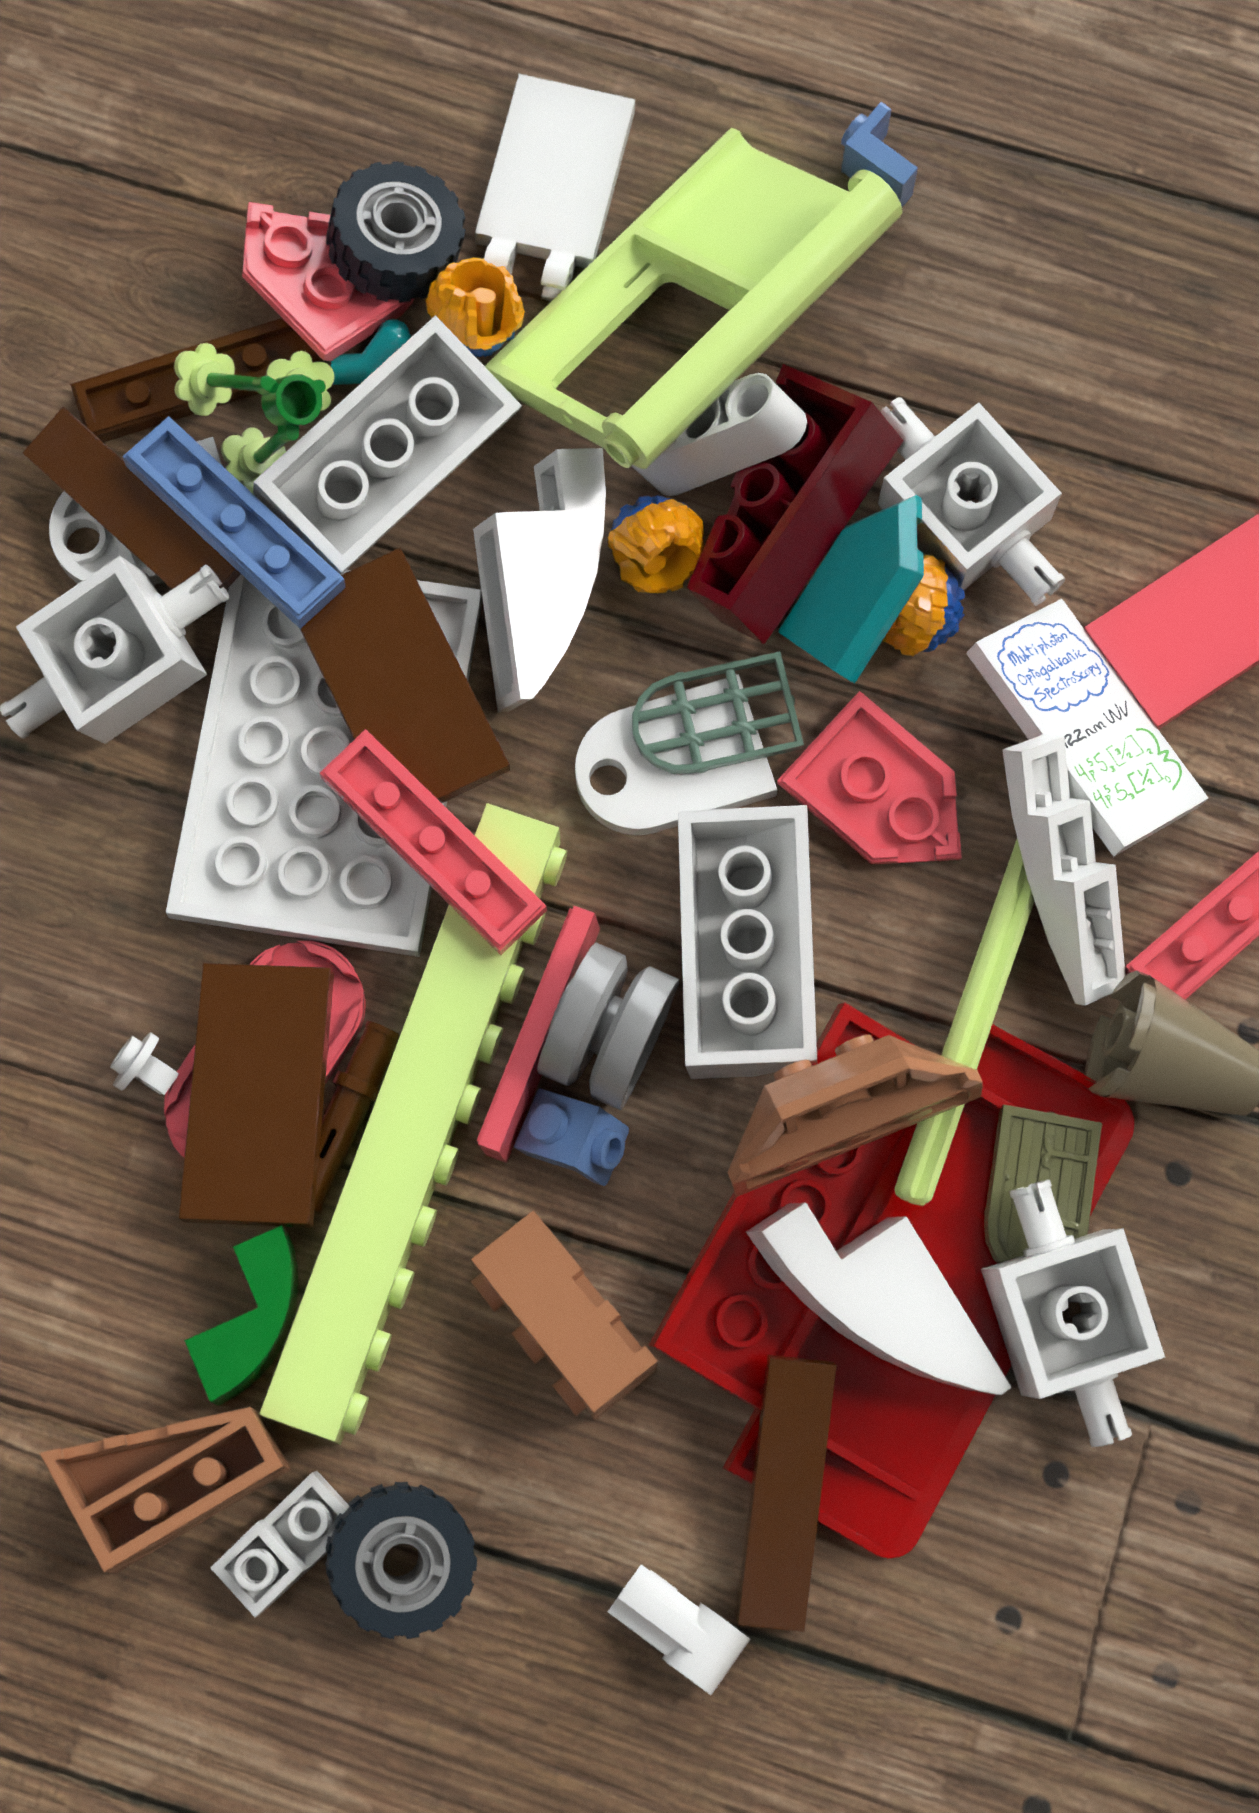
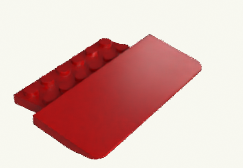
[648,1002,1135,1558]

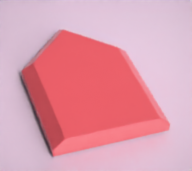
[242,202,414,362]
[777,691,962,865]

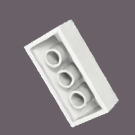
[253,315,522,575]
[678,805,817,1079]

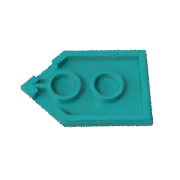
[778,495,924,684]

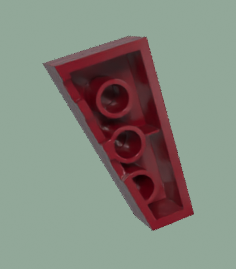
[687,364,903,645]

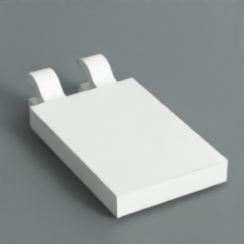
[475,74,635,301]

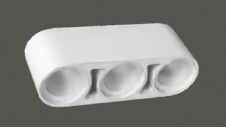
[632,373,807,496]

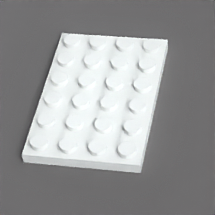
[166,570,483,957]

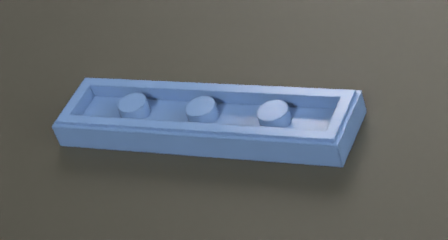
[123,416,345,629]

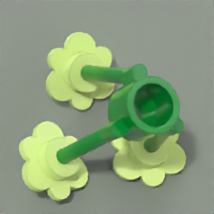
[174,343,334,494]

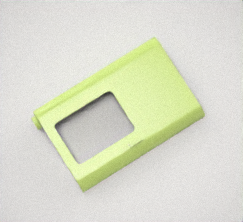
[485,127,902,469]

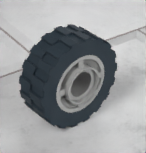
[326,161,466,303]
[325,1482,477,1639]

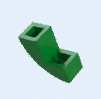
[184,1225,299,1406]

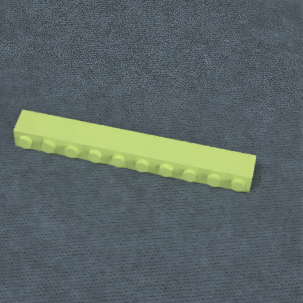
[259,803,568,1445]

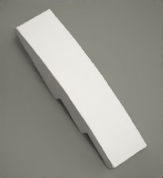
[1002,734,1126,1006]

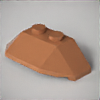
[727,1035,983,1197]

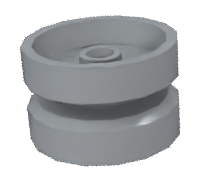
[537,942,679,1110]

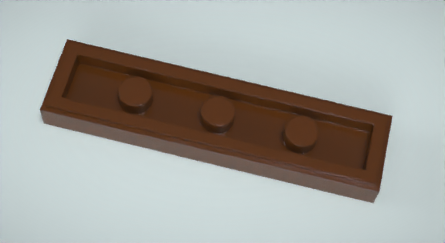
[70,318,321,442]
[22,407,241,616]
[736,1355,836,1632]

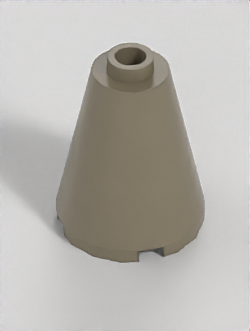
[1085,970,1259,1116]

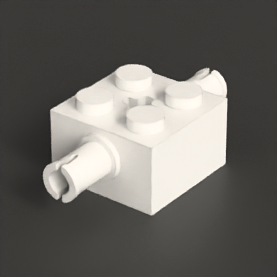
[878,397,1065,606]
[0,556,229,744]
[981,1179,1165,1447]

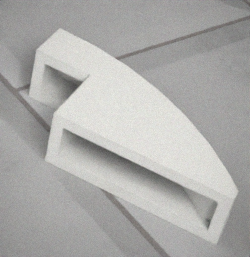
[473,448,606,712]
[746,1202,1012,1395]

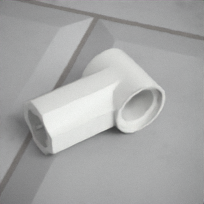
[608,1565,750,1695]

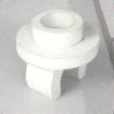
[110,1032,179,1095]

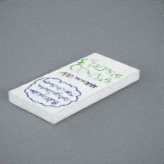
[966,599,1208,857]

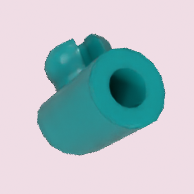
[331,319,412,385]

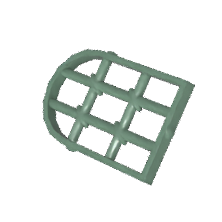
[632,651,804,774]

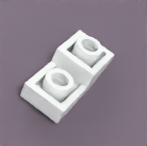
[211,1471,350,1618]

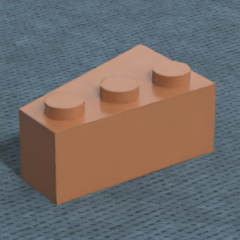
[470,1210,658,1420]
[40,1407,292,1573]

